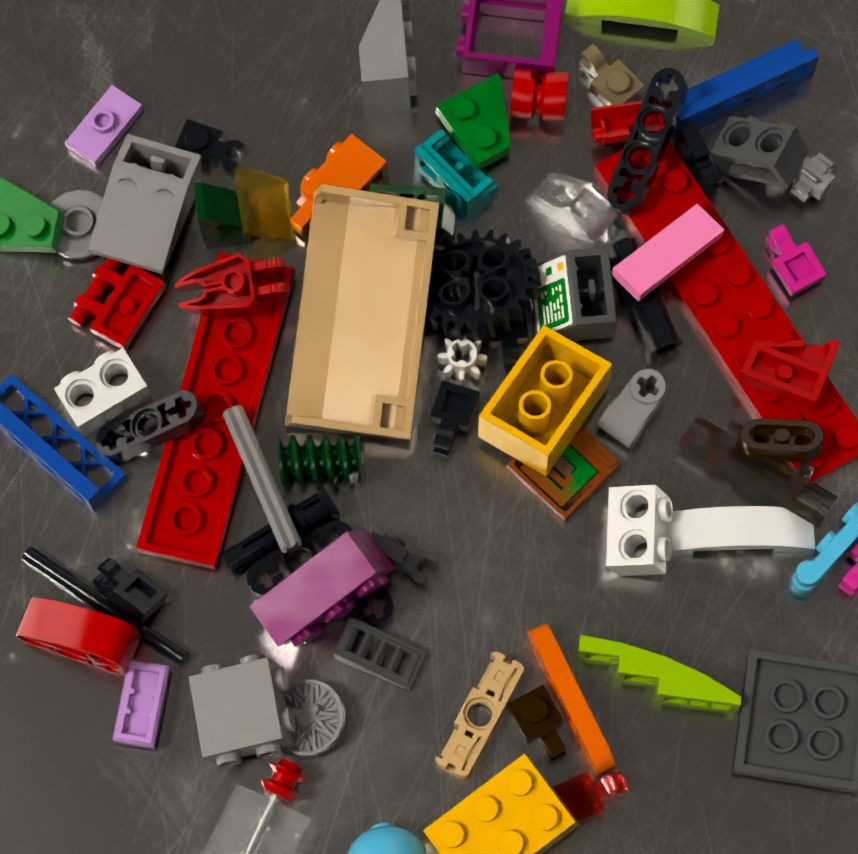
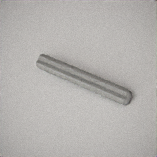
[223,405,302,553]

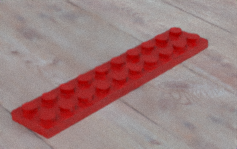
[594,141,858,489]

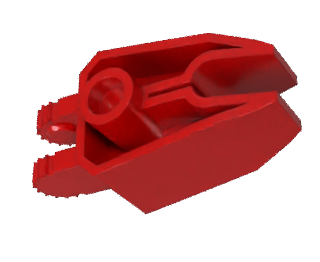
[175,253,290,316]

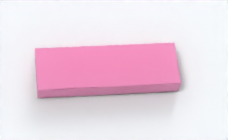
[611,204,725,302]

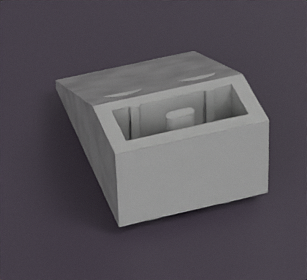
[359,0,417,114]
[88,134,202,274]

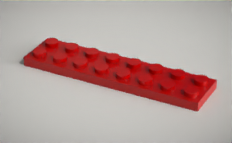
[136,252,295,570]

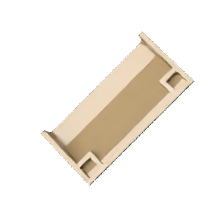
[284,184,439,440]

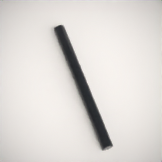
[22,546,189,666]

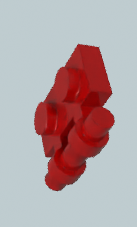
[68,258,166,351]

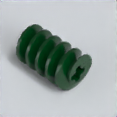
[278,433,361,486]

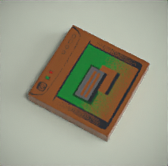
[507,427,621,522]

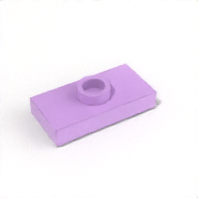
[65,85,144,168]
[113,660,170,749]

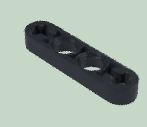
[607,68,688,215]

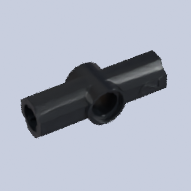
[608,237,683,357]

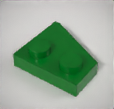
[435,73,511,171]
[0,177,65,253]

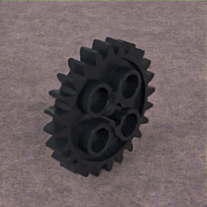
[425,230,541,341]

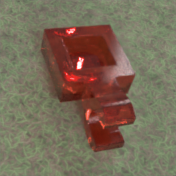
[552,770,628,823]

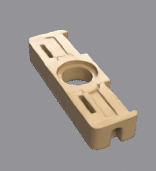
[435,651,524,780]

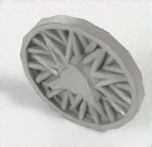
[50,190,103,260]
[283,680,346,757]

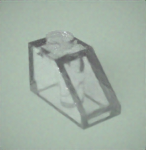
[525,171,619,243]

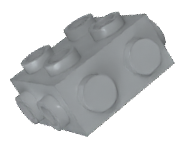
[189,654,296,767]

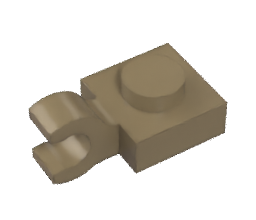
[580,44,645,106]

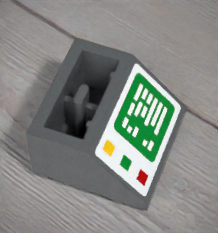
[532,247,617,341]

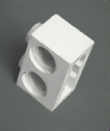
[54,348,152,438]
[606,485,673,576]

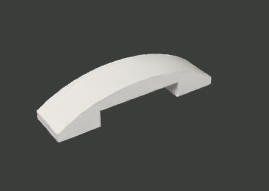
[667,506,815,556]

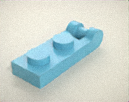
[791,502,858,594]

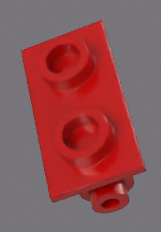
[590,97,668,146]

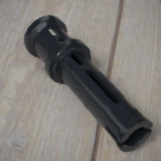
[221,485,340,575]

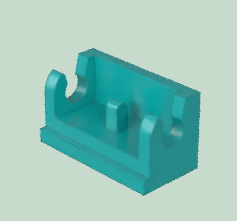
[414,129,498,217]

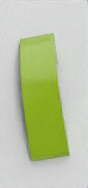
[564,0,720,42]

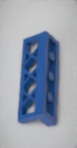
[668,39,819,137]
[0,374,127,512]

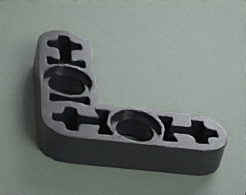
[247,520,394,629]

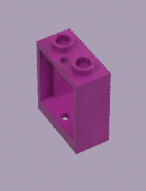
[456,0,563,79]

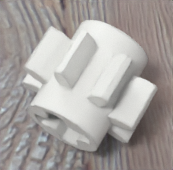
[437,337,487,386]

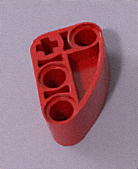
[16,597,141,676]

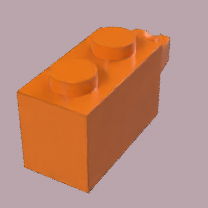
[290,133,388,237]

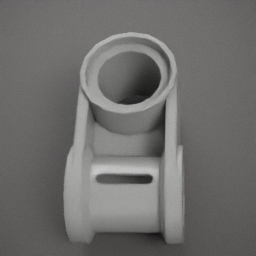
[597,369,666,449]

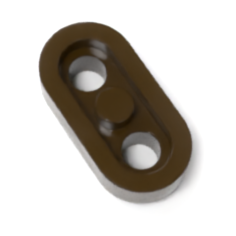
[741,418,823,462]

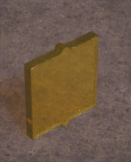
[234,168,296,243]

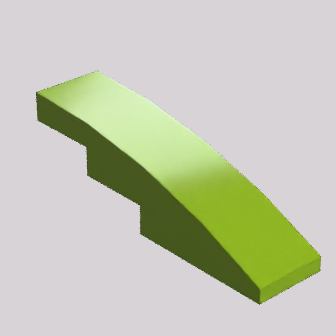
[577,635,742,713]

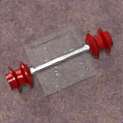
[202,758,312,854]

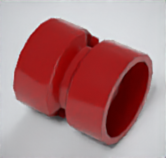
[510,68,569,123]

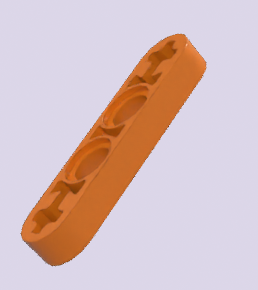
[527,623,616,776]

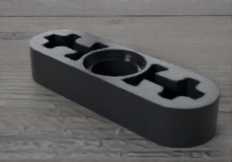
[95,390,206,463]

